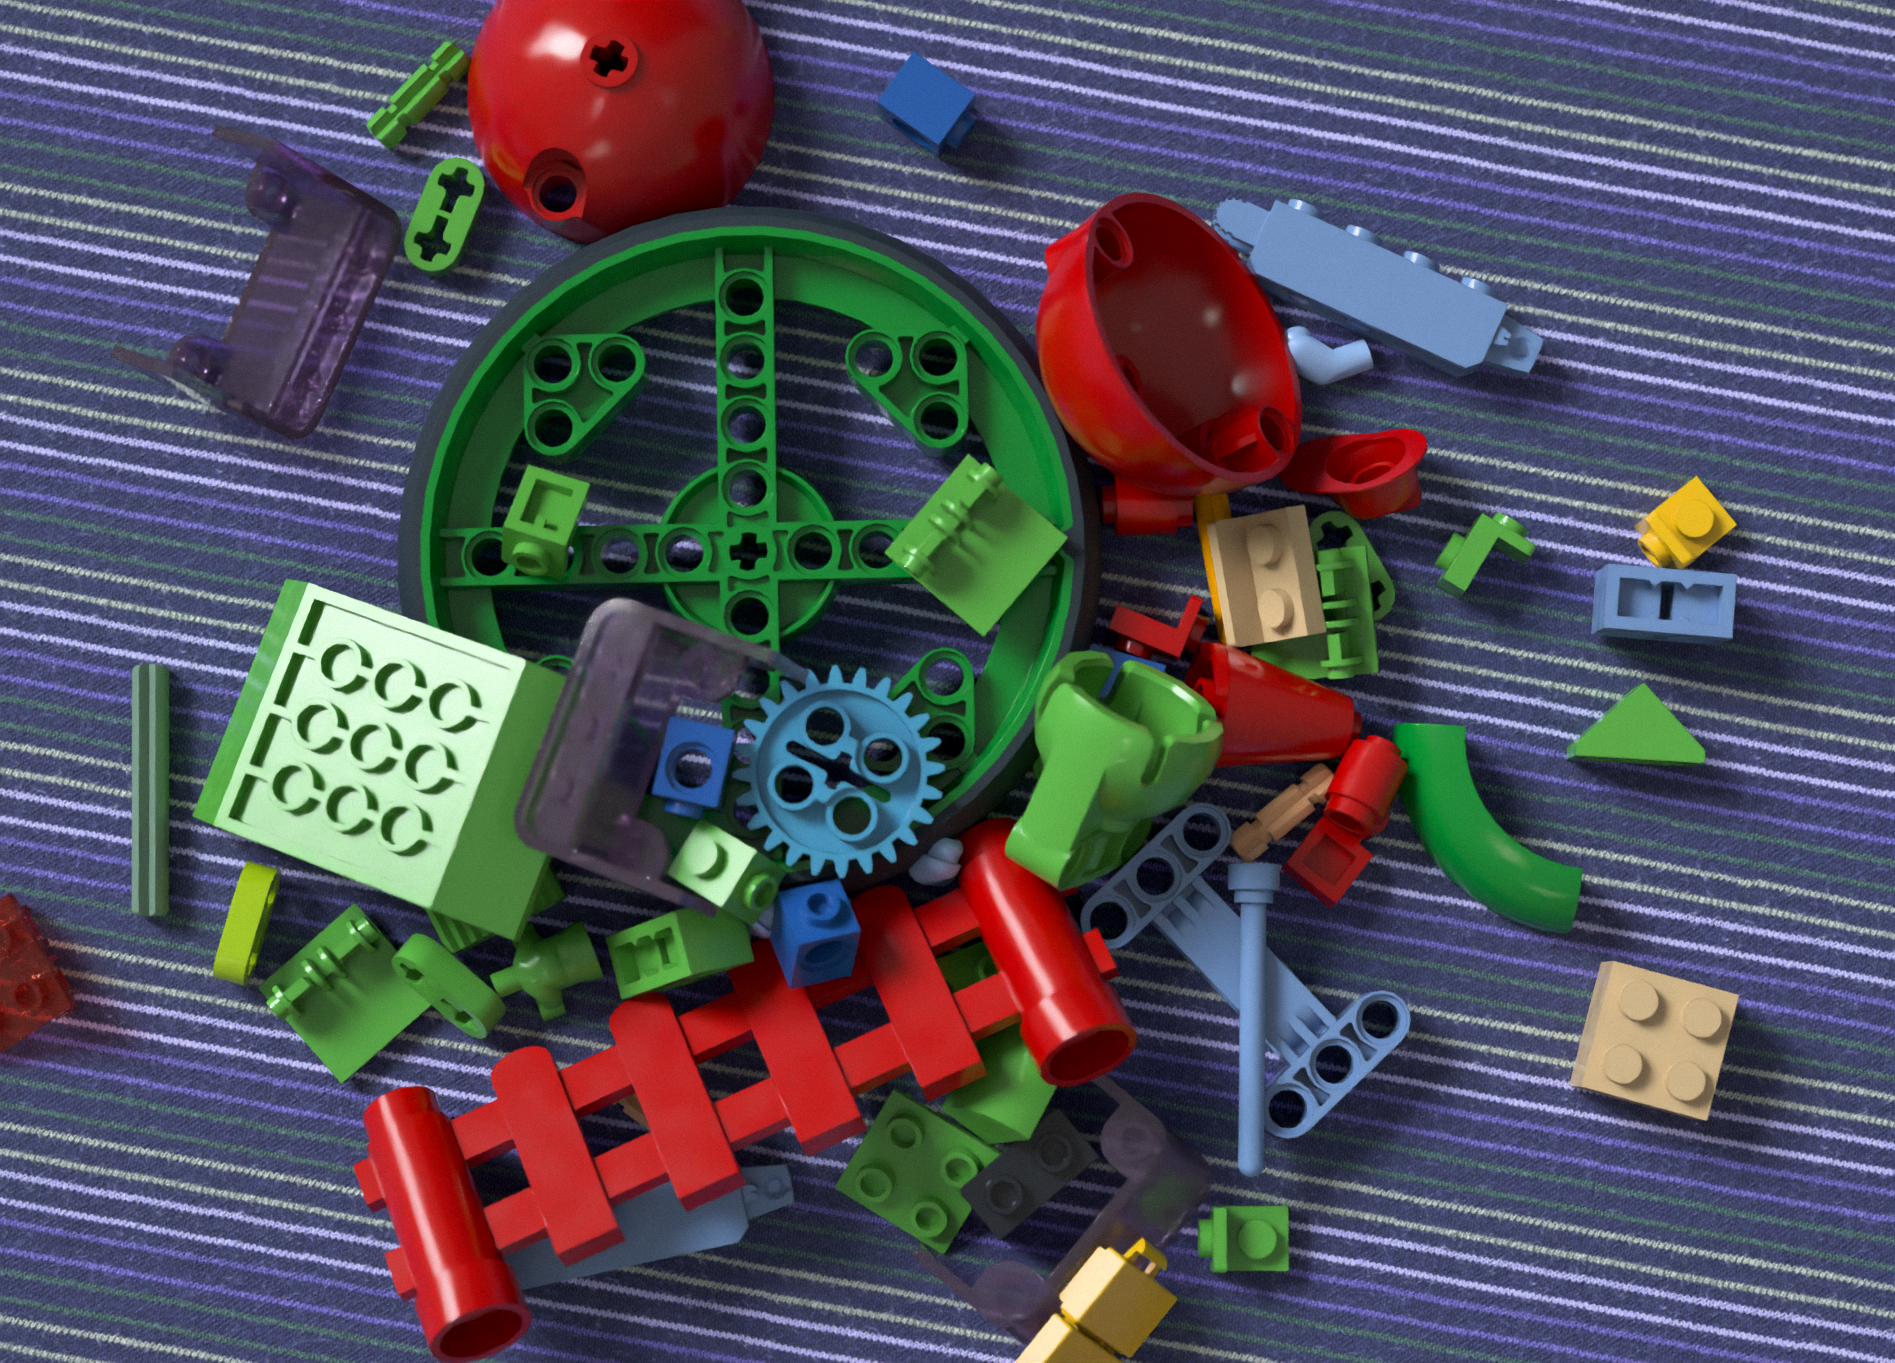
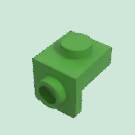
[1435,513,1537,598]
[666,819,786,925]

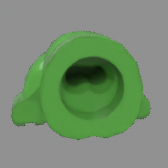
[490,920,604,1021]

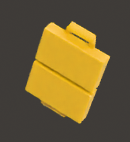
[1015,1238,1177,1363]

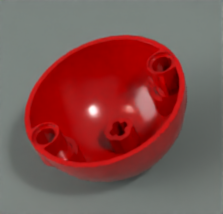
[468,0,775,244]
[1036,192,1302,496]

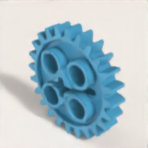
[732,665,945,879]

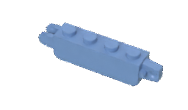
[1211,197,1544,378]
[494,1161,795,1290]

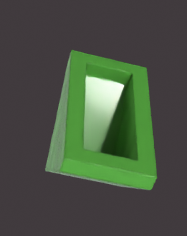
[1566,683,1705,767]

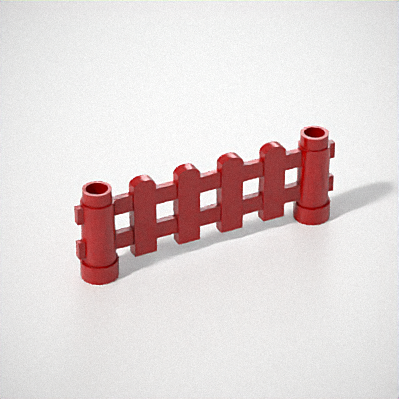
[353,817,1137,1363]

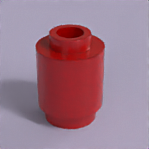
[1100,473,1193,536]
[1323,735,1408,835]

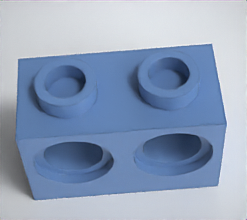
[1591,564,1737,646]

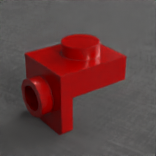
[1105,594,1209,663]

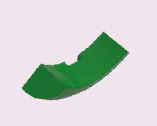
[1392,723,1583,935]

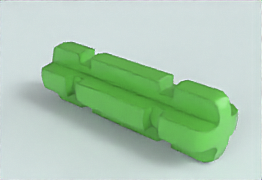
[366,41,471,149]

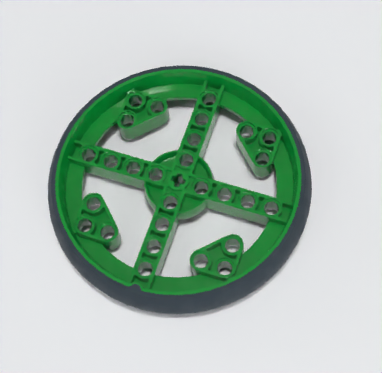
[398,206,1102,905]

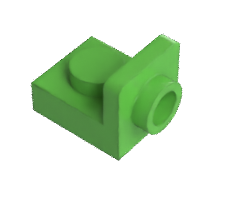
[501,465,590,579]
[1197,1205,1289,1273]

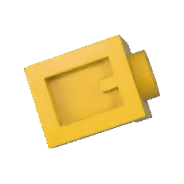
[1634,476,1737,570]

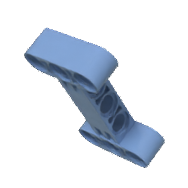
[1078,803,1411,1139]

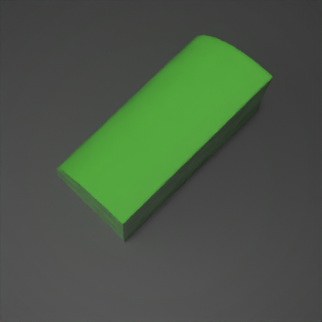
[941,1021,1057,1144]

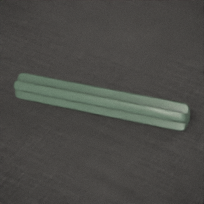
[131,664,169,917]

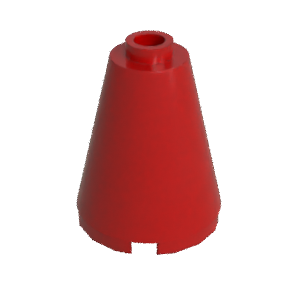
[1184,642,1362,768]

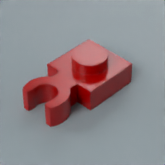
[1281,812,1391,909]

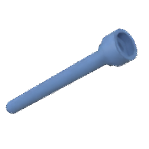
[1228,863,1280,1177]

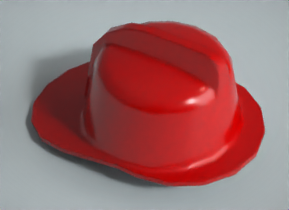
[1278,428,1428,520]

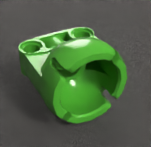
[1005,651,1224,891]

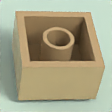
[1569,961,1739,1121]

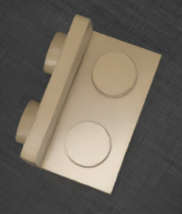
[1207,505,1327,648]

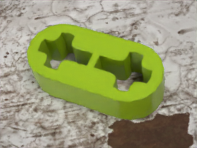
[213,861,281,987]

